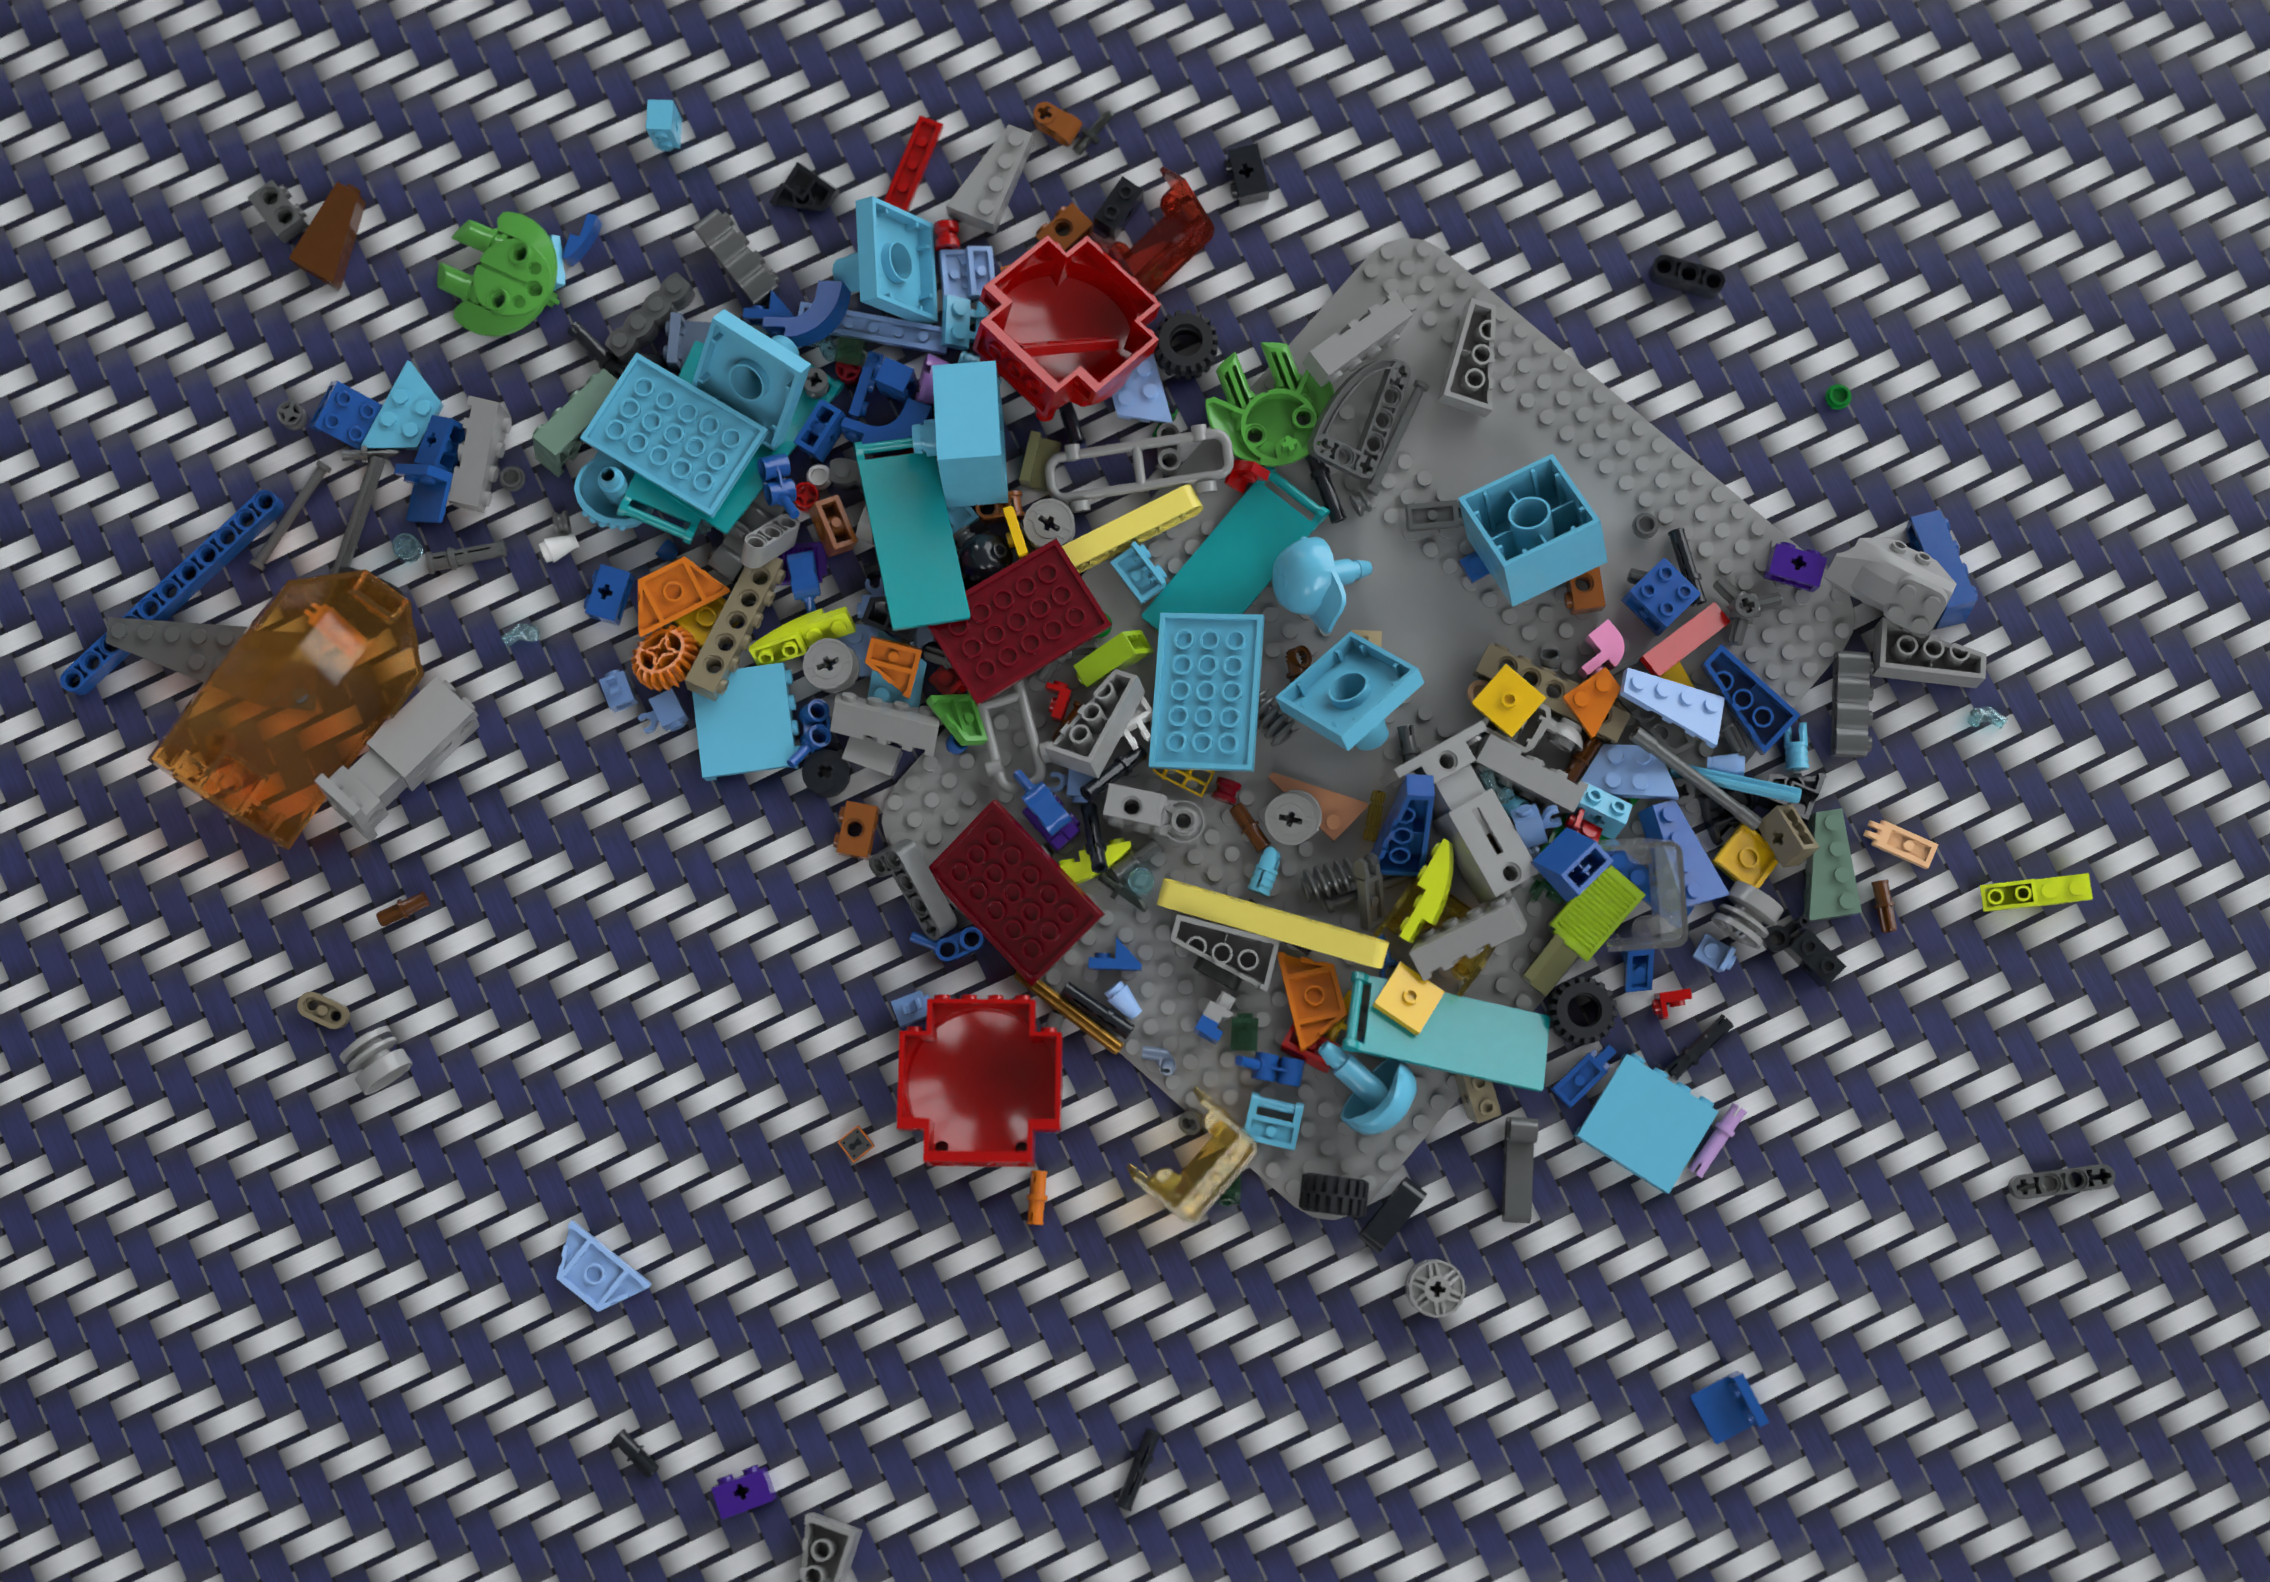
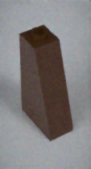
[289,182,366,290]

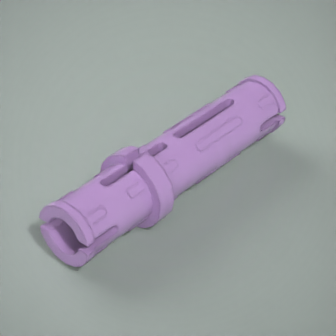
[1688,1103,1747,1178]

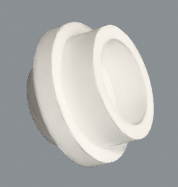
[806,464,831,490]

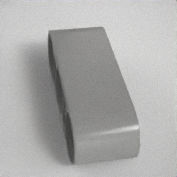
[740,514,800,568]

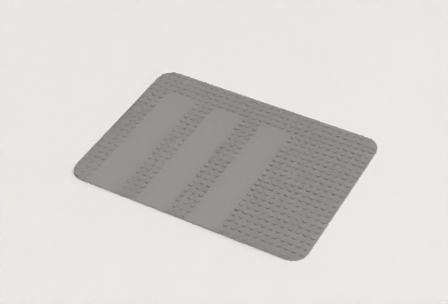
[881,238,1855,1220]

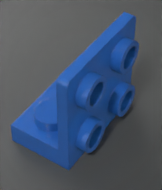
[308,381,383,450]
[394,464,453,523]
[1621,558,1701,636]
[1690,1371,1769,1444]

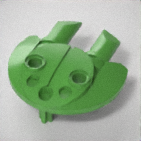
[437,212,560,337]
[1206,342,1334,467]

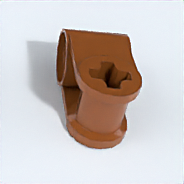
[1034,102,1083,147]
[975,490,1026,524]

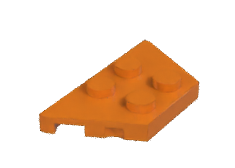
[637,556,730,637]
[1277,952,1347,1052]

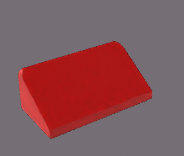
[1280,1023,1341,1073]

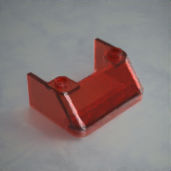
[1089,166,1215,294]

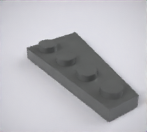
[1609,652,1696,755]

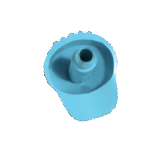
[574,451,655,531]
[1272,536,1373,634]
[1318,1041,1417,1135]

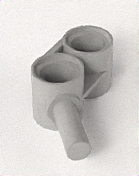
[1144,423,1181,494]

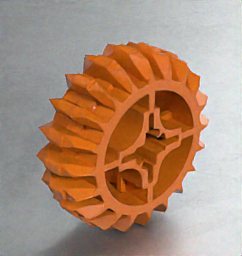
[630,624,700,692]

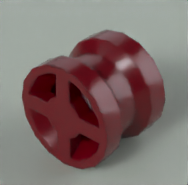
[835,356,862,386]
[1211,777,1242,805]

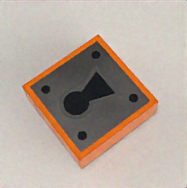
[837,1125,875,1163]

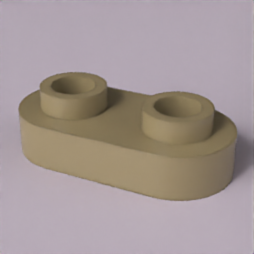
[297,992,350,1029]

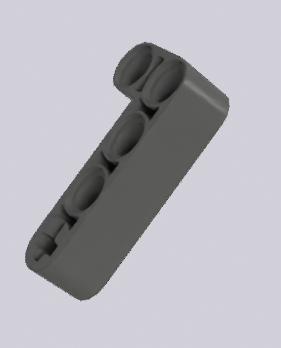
[869,839,957,940]
[1502,1117,1538,1224]

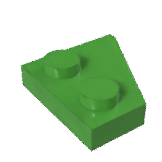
[926,694,988,746]

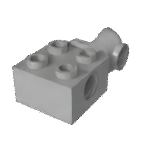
[1480,703,1583,757]
[1103,783,1205,843]

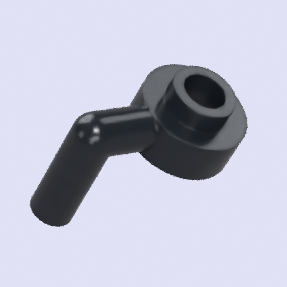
[1761,916,1810,952]

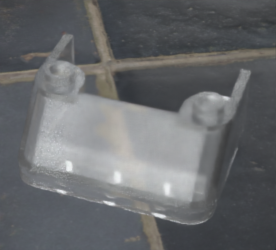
[1598,837,1689,952]

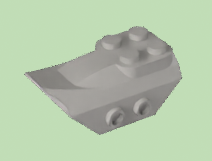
[1824,537,1957,634]

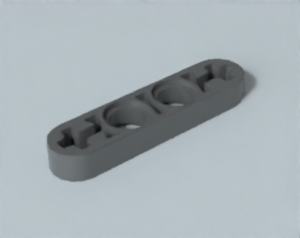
[2008,1164,2115,1199]

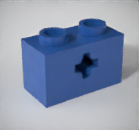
[873,357,918,405]
[793,399,848,463]
[414,415,465,473]
[584,564,635,626]

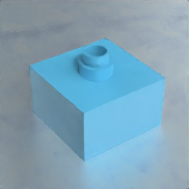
[912,361,1009,507]
[1458,454,1608,607]

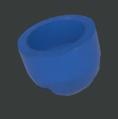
[655,538,678,561]
[946,734,968,754]

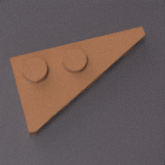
[1268,772,1369,842]

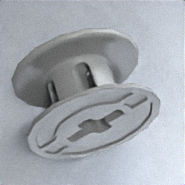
[1023,498,1075,550]
[803,638,860,694]
[1265,790,1322,845]

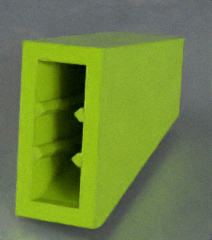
[1073,630,1154,688]

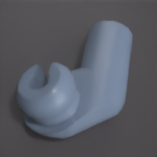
[1142,1046,1176,1076]

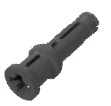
[425,540,507,575]

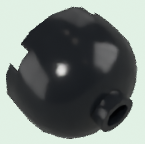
[960,532,1013,584]

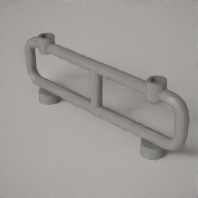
[1045,424,1234,513]
[977,680,1052,794]

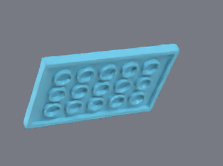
[580,352,769,518]
[1148,613,1265,772]

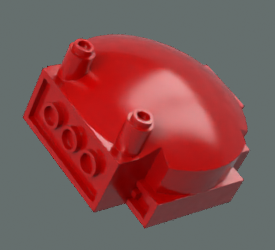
[972,235,1161,422]
[897,994,1063,1167]

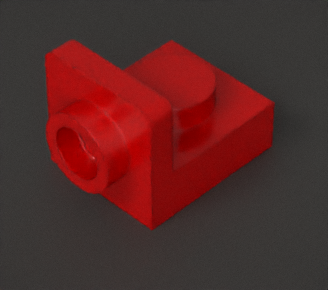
[1224,460,1270,493]
[928,665,967,695]
[1045,680,1073,723]
[1564,808,1603,843]
[1652,988,1692,1020]

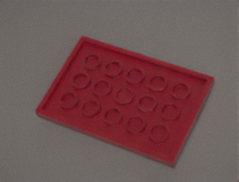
[927,538,1112,707]
[929,799,1105,986]

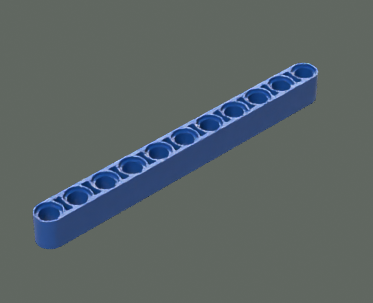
[60,490,284,695]

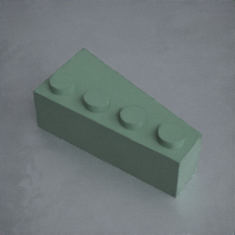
[532,368,618,478]
[1802,808,1862,922]

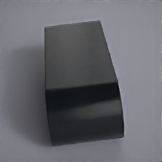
[1649,254,1726,299]
[1358,1176,1427,1254]

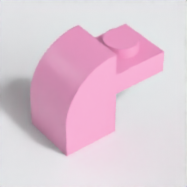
[1578,619,1625,679]

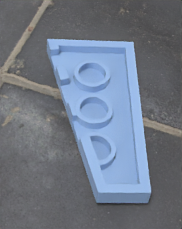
[1620,668,1725,749]

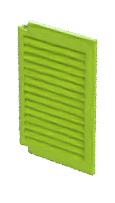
[1549,865,1646,962]

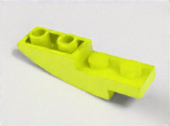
[749,606,856,666]
[1059,838,1132,885]
[1399,839,1454,944]
[1980,873,2093,912]

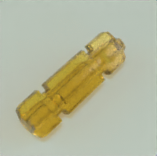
[1363,790,1386,842]

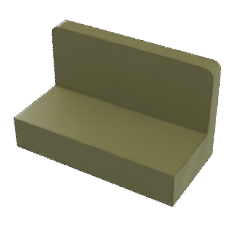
[1019,430,1062,492]
[1521,934,1577,996]

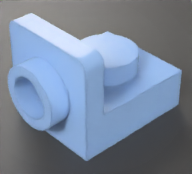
[1691,933,1737,973]

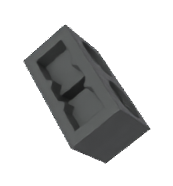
[247,179,309,244]

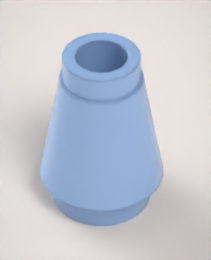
[1707,753,1745,776]
[1104,980,1142,1020]

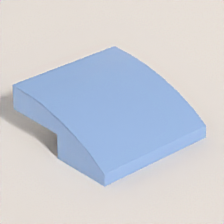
[938,246,995,301]

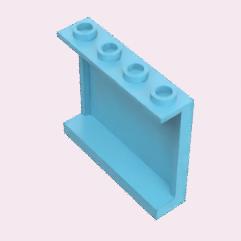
[692,662,803,781]
[1573,1053,1719,1194]

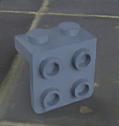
[663,312,711,372]

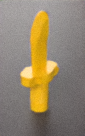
[1325,990,1352,1042]

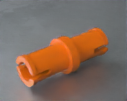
[1026,1170,1048,1225]

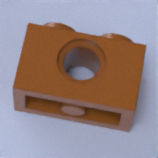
[1035,203,1094,252]
[808,494,858,558]
[1564,566,1606,615]
[833,801,880,860]

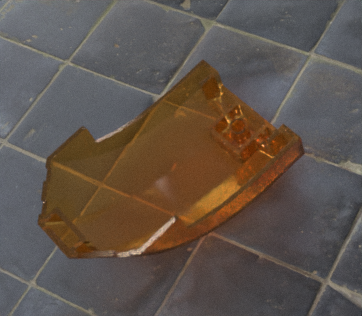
[147,569,424,850]

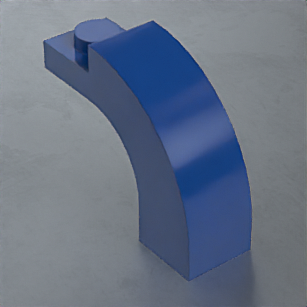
[762,281,851,347]
[840,398,934,456]

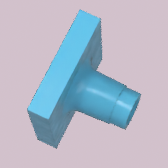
[833,196,938,324]
[692,309,811,451]
[1275,631,1425,751]

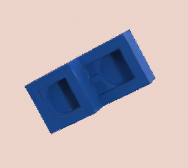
[562,213,602,267]

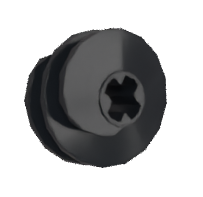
[802,749,851,798]

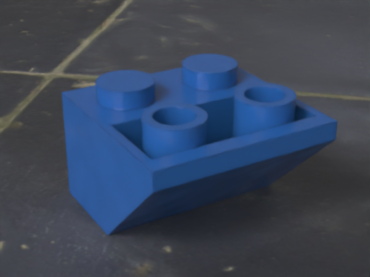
[1531,827,1614,902]

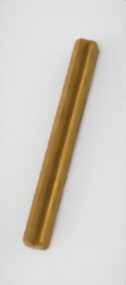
[1014,971,1124,1055]

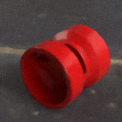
[934,220,960,252]
[794,482,820,513]

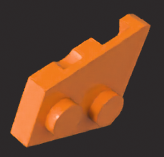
[865,636,922,698]
[1562,667,1621,739]

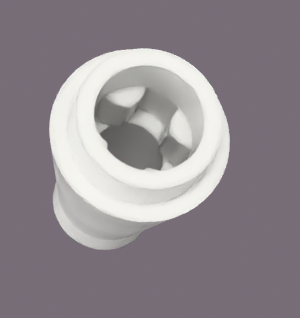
[538,533,579,563]

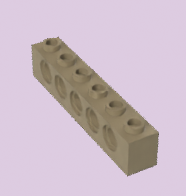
[685,557,786,702]
[1473,643,1631,744]

